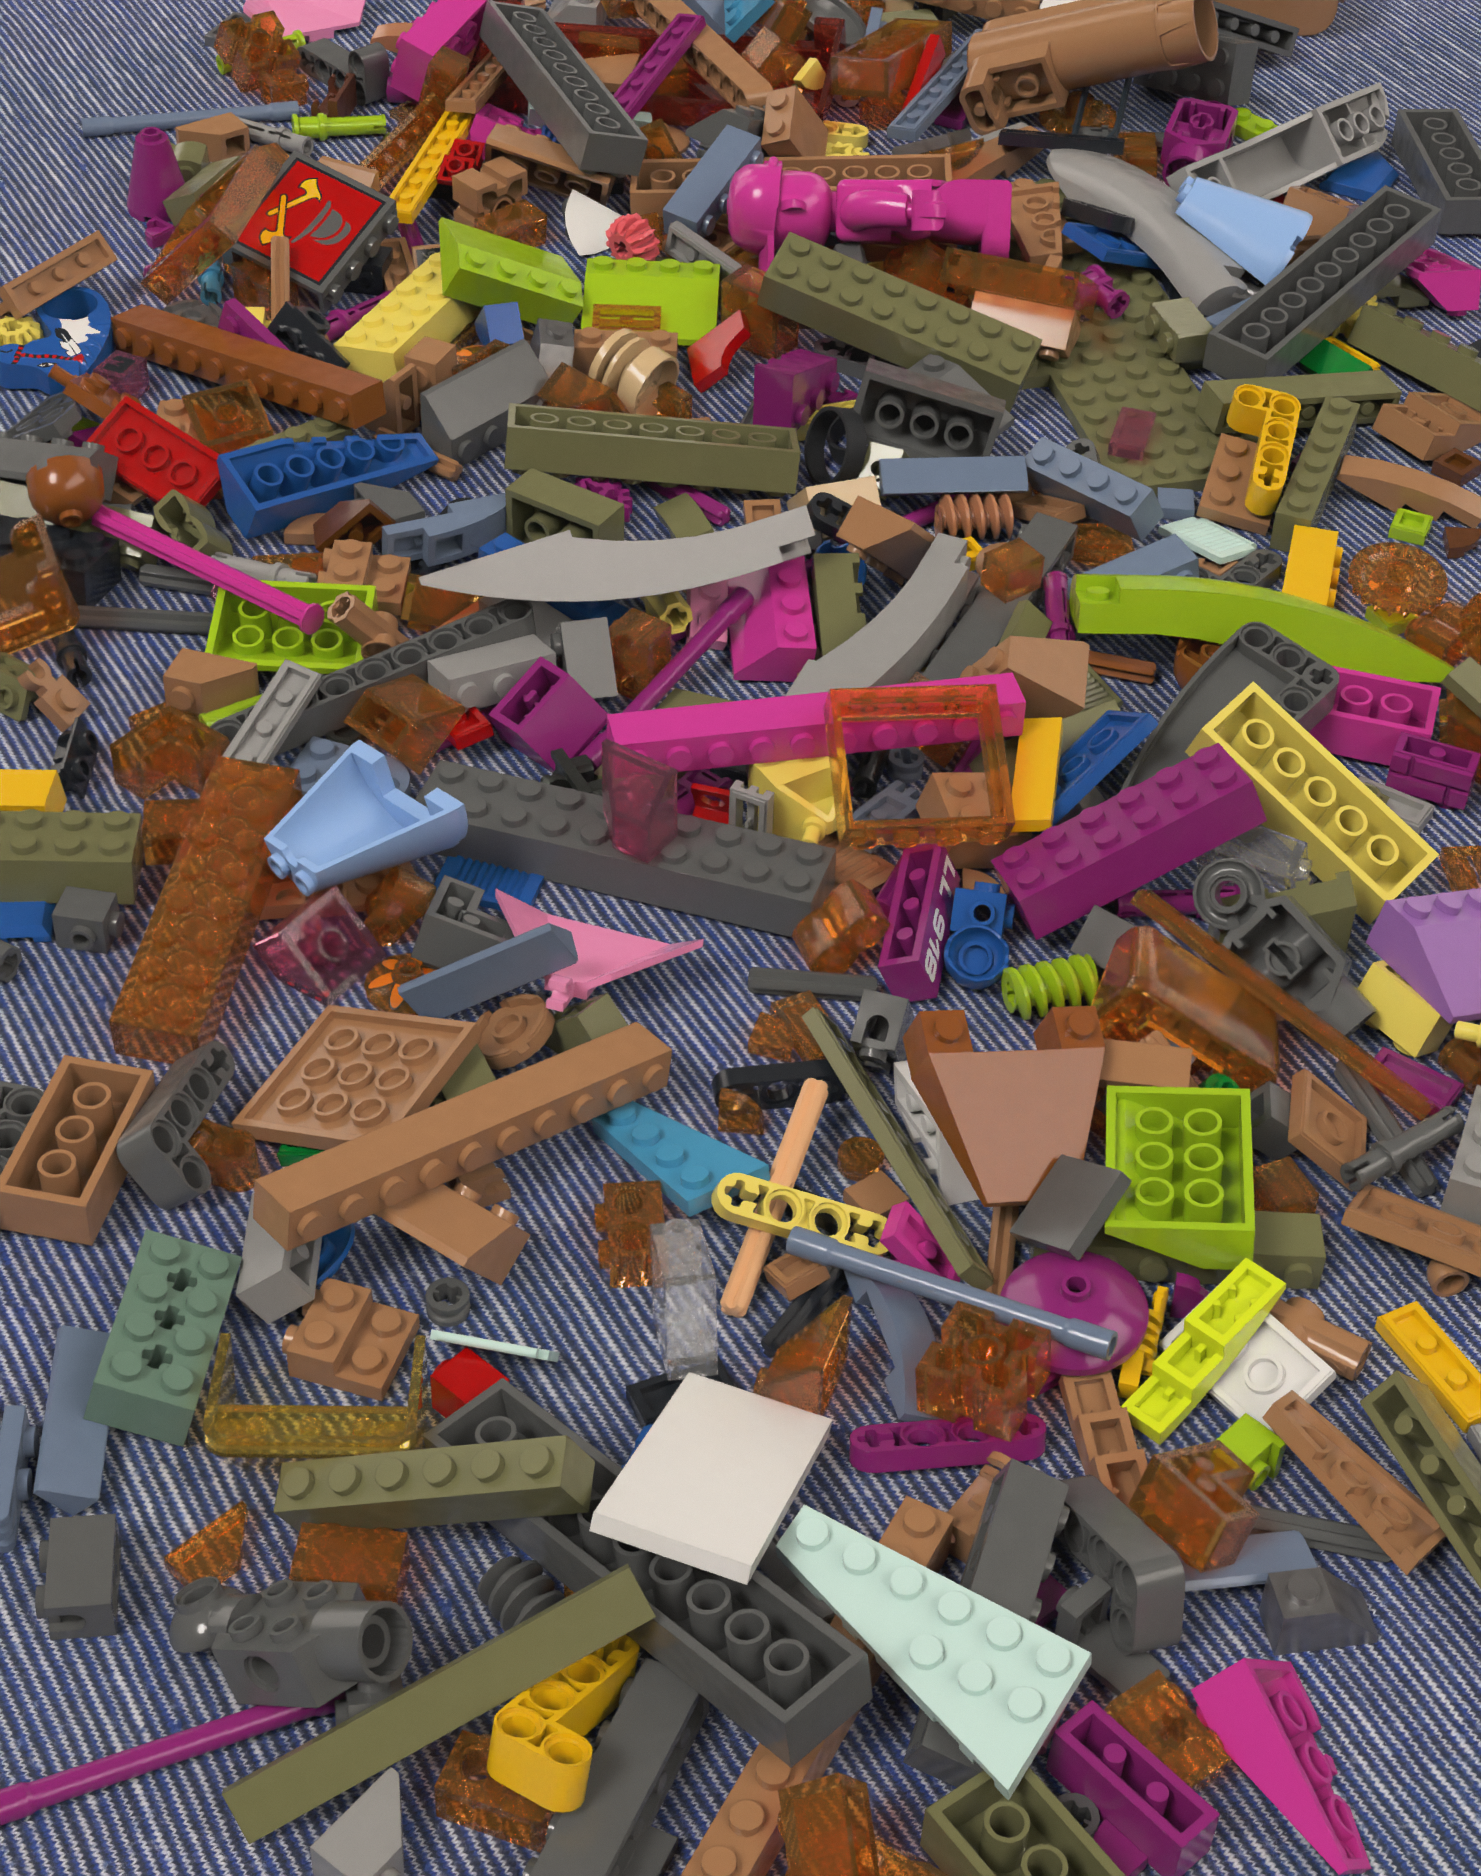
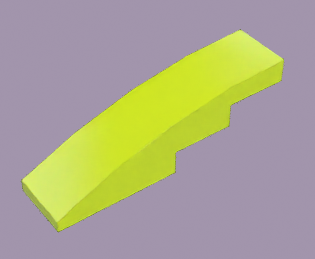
[1120,1258,1286,1445]

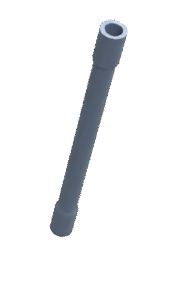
[81,101,300,137]
[786,1226,1118,1361]

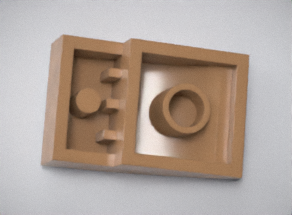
[1371,392,1481,461]

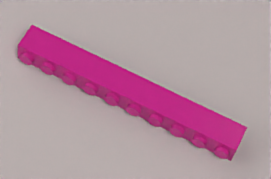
[607,672,1026,779]

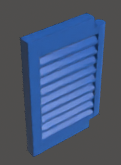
[430,855,545,910]

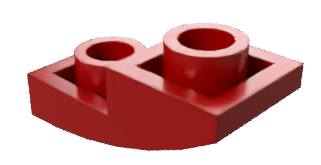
[436,138,485,186]

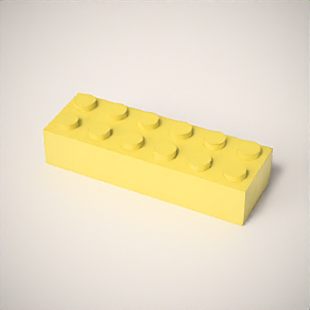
[333,252,482,382]
[1185,681,1439,925]

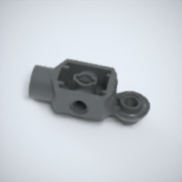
[1192,858,1377,1051]
[169,1576,413,1708]

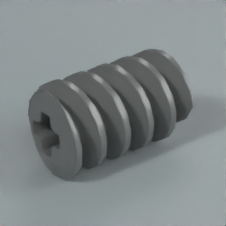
[477,1556,566,1632]

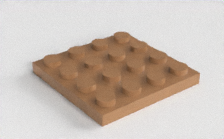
[231,1005,482,1150]

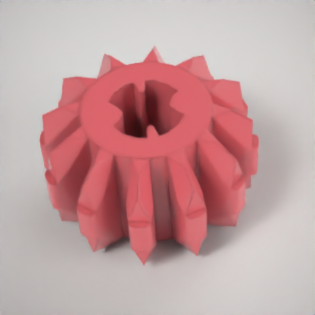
[605,213,660,261]

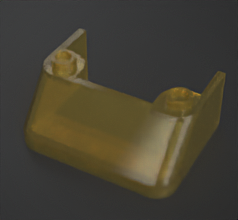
[203,1333,428,1466]

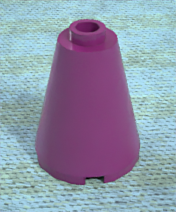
[127,127,185,222]

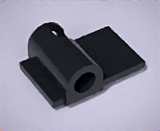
[267,301,350,369]

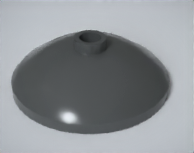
[791,0,867,50]

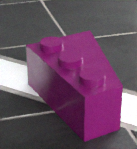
[753,348,840,431]

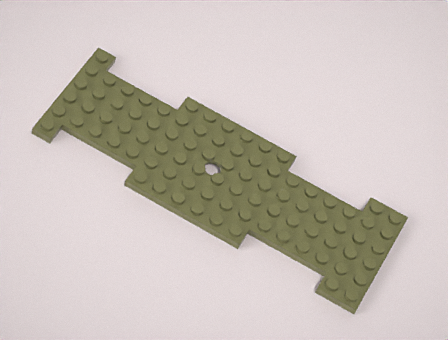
[954,178,1259,495]

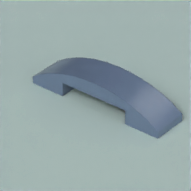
[843,1270,945,1422]

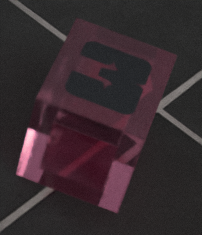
[93,350,150,399]

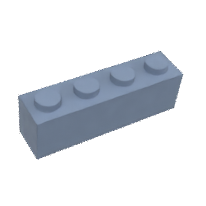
[662,124,764,238]
[1025,437,1164,542]
[1042,534,1199,641]

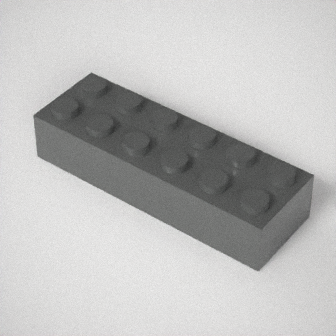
[1391,109,1481,237]

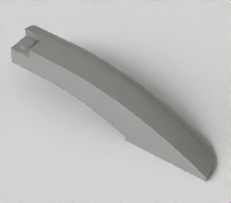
[1166,82,1390,200]
[1046,149,1252,316]
[418,505,815,602]
[745,533,979,779]

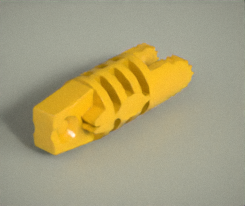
[1113,1285,1169,1399]

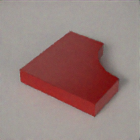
[687,310,751,393]

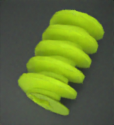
[1001,953,1099,1021]

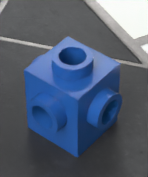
[950,881,1016,937]

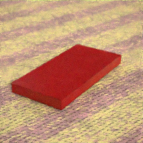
[86,395,222,507]

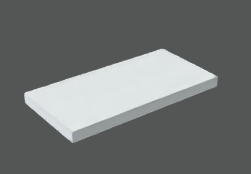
[589,1372,833,1585]

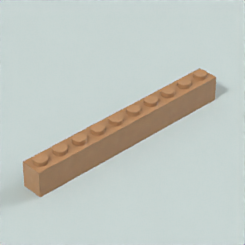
[253,1022,672,1251]
[680,1495,954,1876]

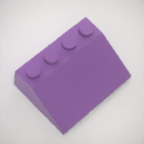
[1366,888,1481,1024]

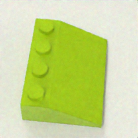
[438,217,584,324]
[581,256,720,346]
[205,580,378,674]
[1105,1085,1255,1270]

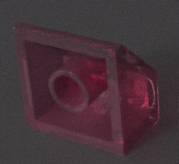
[252,885,387,1006]

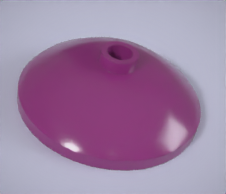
[1000,1251,1149,1376]

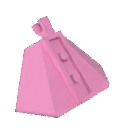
[243,0,366,42]
[495,889,704,1012]

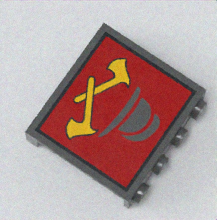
[220,150,399,314]

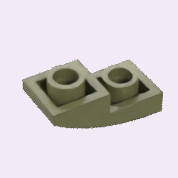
[1375,274,1430,309]
[653,492,714,539]

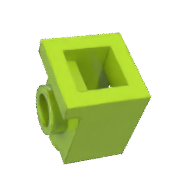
[1201,1413,1286,1502]

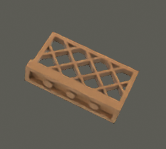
[0,230,118,321]

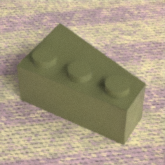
[810,553,866,661]

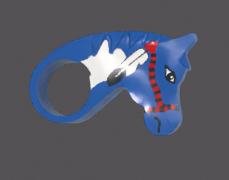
[0,287,115,396]

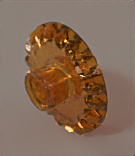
[1039,91,1117,134]
[1348,542,1448,619]

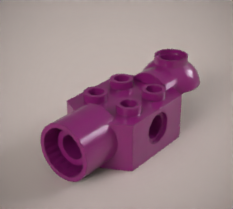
[1160,98,1239,187]

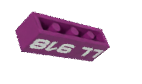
[878,842,960,1002]

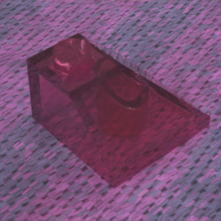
[601,739,677,864]

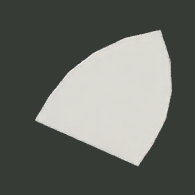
[565,189,622,256]

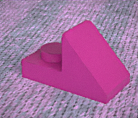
[879,1201,961,1282]

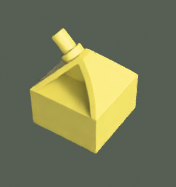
[746,755,847,844]

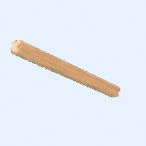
[720,1078,829,1318]

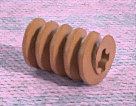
[934,493,1014,540]

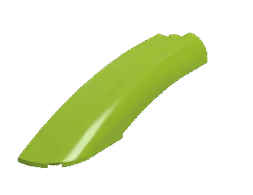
[1069,574,1455,683]

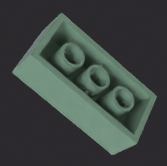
[83,1229,242,1447]

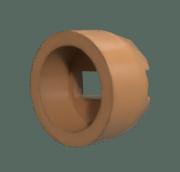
[1426,1259,1469,1297]

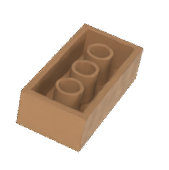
[0,1055,156,1246]

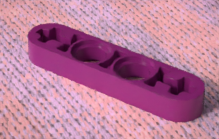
[849,1413,1046,1473]

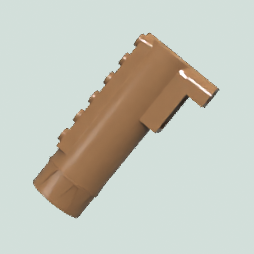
[959,0,1219,135]

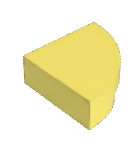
[793,58,830,90]

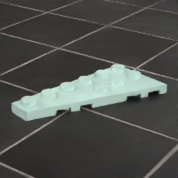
[775,1504,1092,1801]

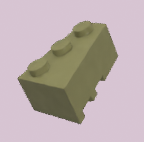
[1208,870,1357,966]

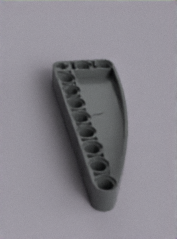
[1106,622,1339,906]

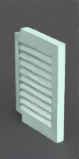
[1158,516,1257,565]
[430,1329,560,1362]

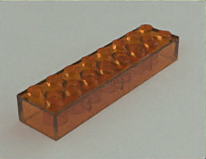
[109,755,303,1064]

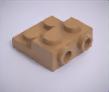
[317,539,411,616]
[282,1277,420,1401]

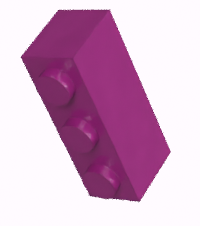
[1046,1700,1220,1876]

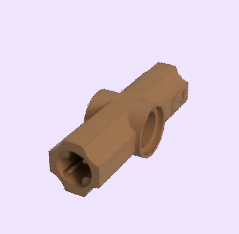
[327,591,410,659]
[1269,1297,1372,1381]

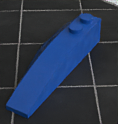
[217,433,439,539]

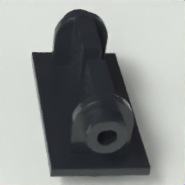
[50,717,99,799]

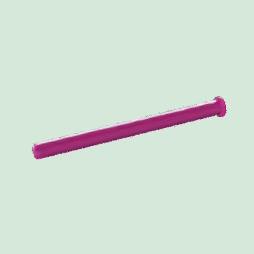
[92,505,324,635]

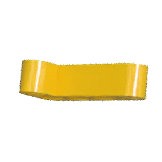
[1226,384,1301,516]
[487,1634,640,1813]

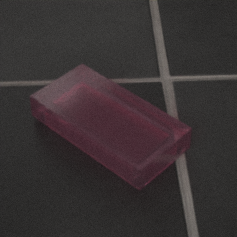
[1107,407,1157,461]

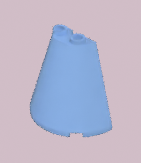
[1175,176,1313,285]
[264,740,468,896]

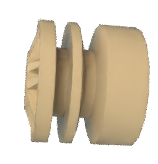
[587,328,679,416]

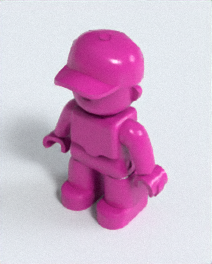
[727,156,1012,280]

